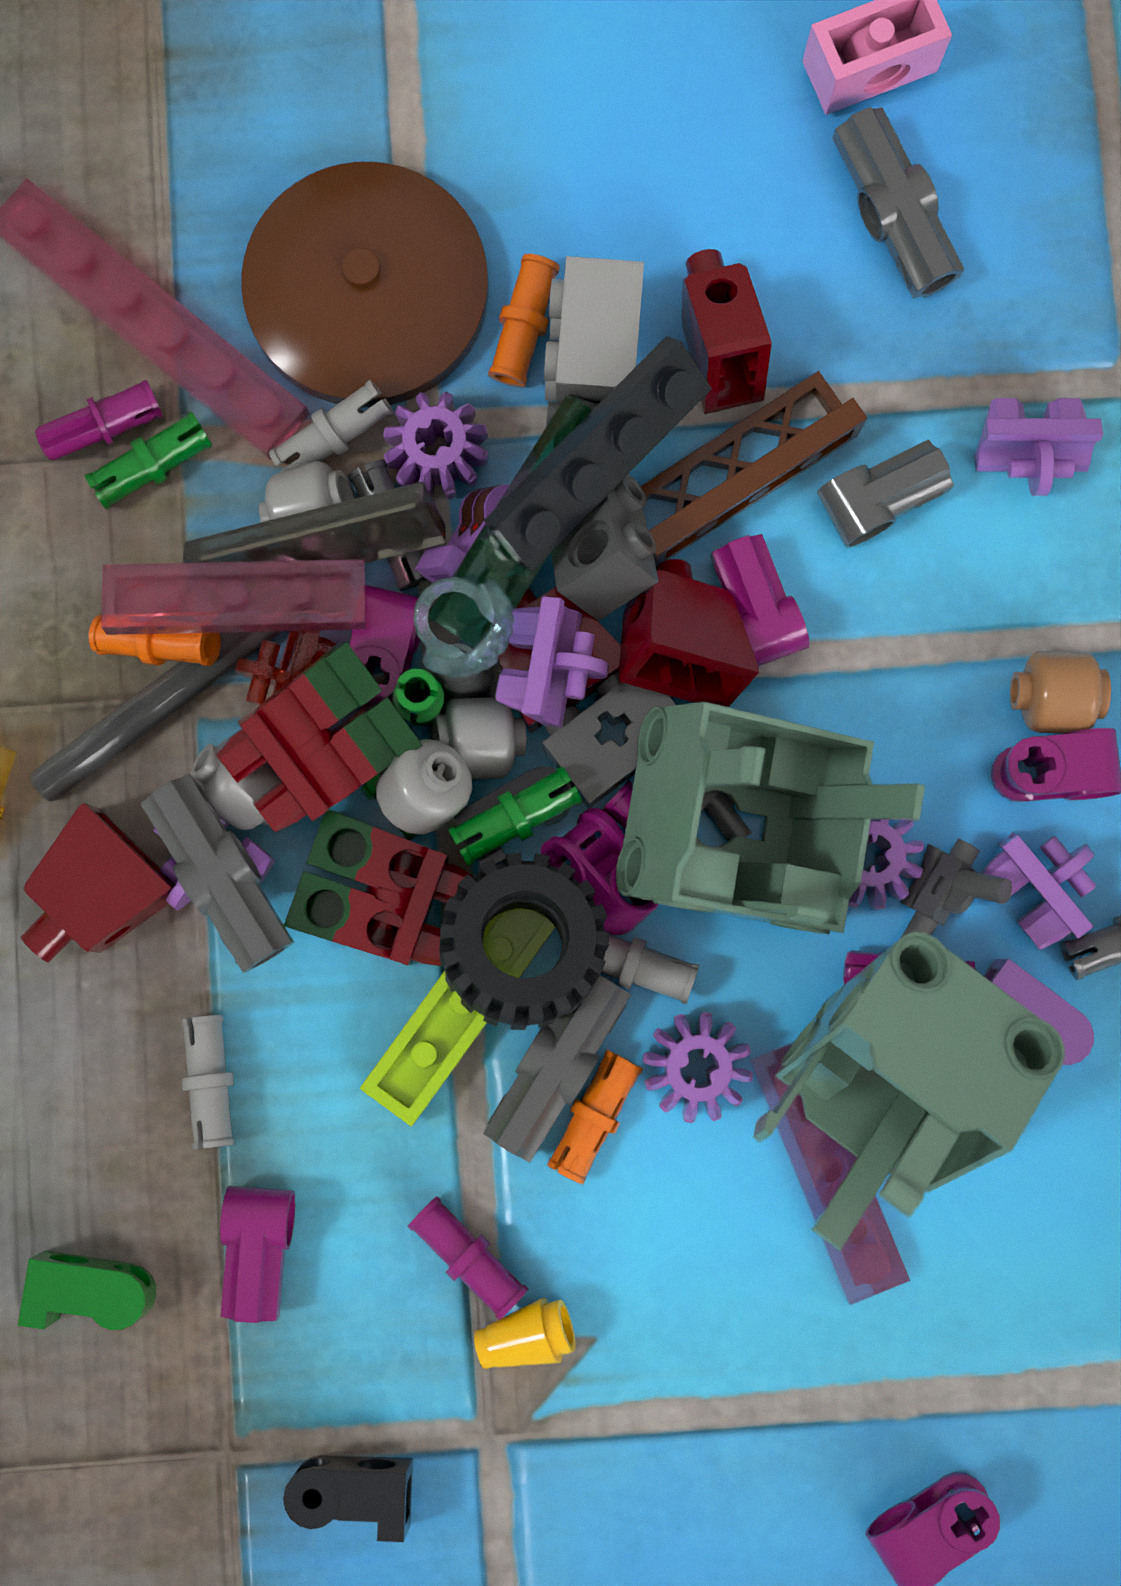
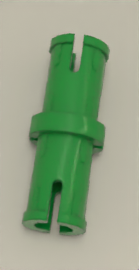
[84,411,213,510]
[393,669,444,726]
[448,766,582,866]

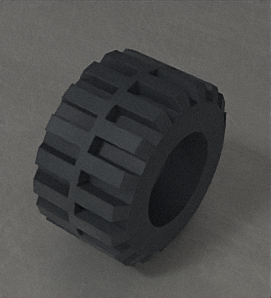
[439,853,609,1030]

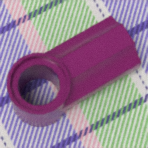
[710,534,810,666]
[220,1186,296,1323]

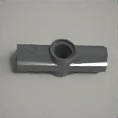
[832,106,964,299]
[140,774,295,973]
[483,975,631,1163]

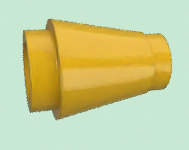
[474,1297,576,1369]

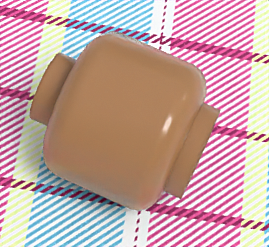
[1010,651,1111,734]

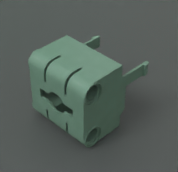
[616,702,925,934]
[753,932,1065,1250]

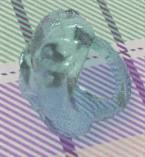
[413,577,515,678]

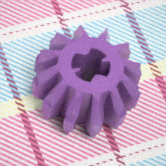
[383,391,489,500]
[848,819,924,910]
[642,1012,753,1123]

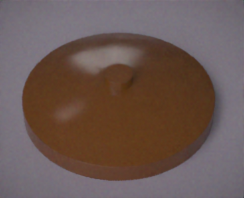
[241,161,489,407]

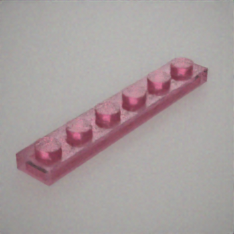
[0,178,310,460]

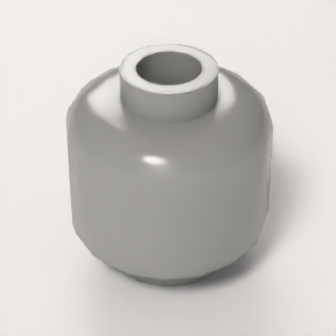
[259,461,357,552]
[431,697,527,780]
[191,737,281,830]
[376,739,472,835]

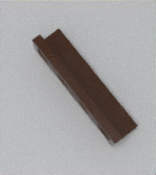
[641,371,867,567]

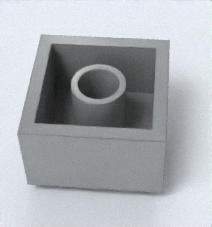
[544,256,644,403]

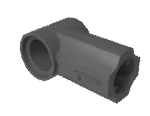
[817,439,954,548]

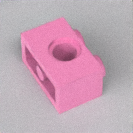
[802,0,952,115]

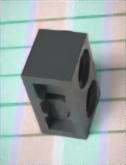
[551,474,659,621]

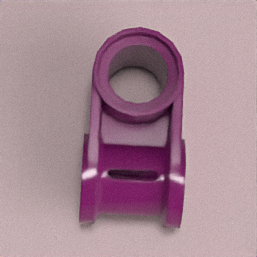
[349,584,428,708]
[991,728,1121,802]
[540,807,659,935]
[865,1472,1000,1586]

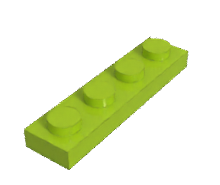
[359,908,556,1127]

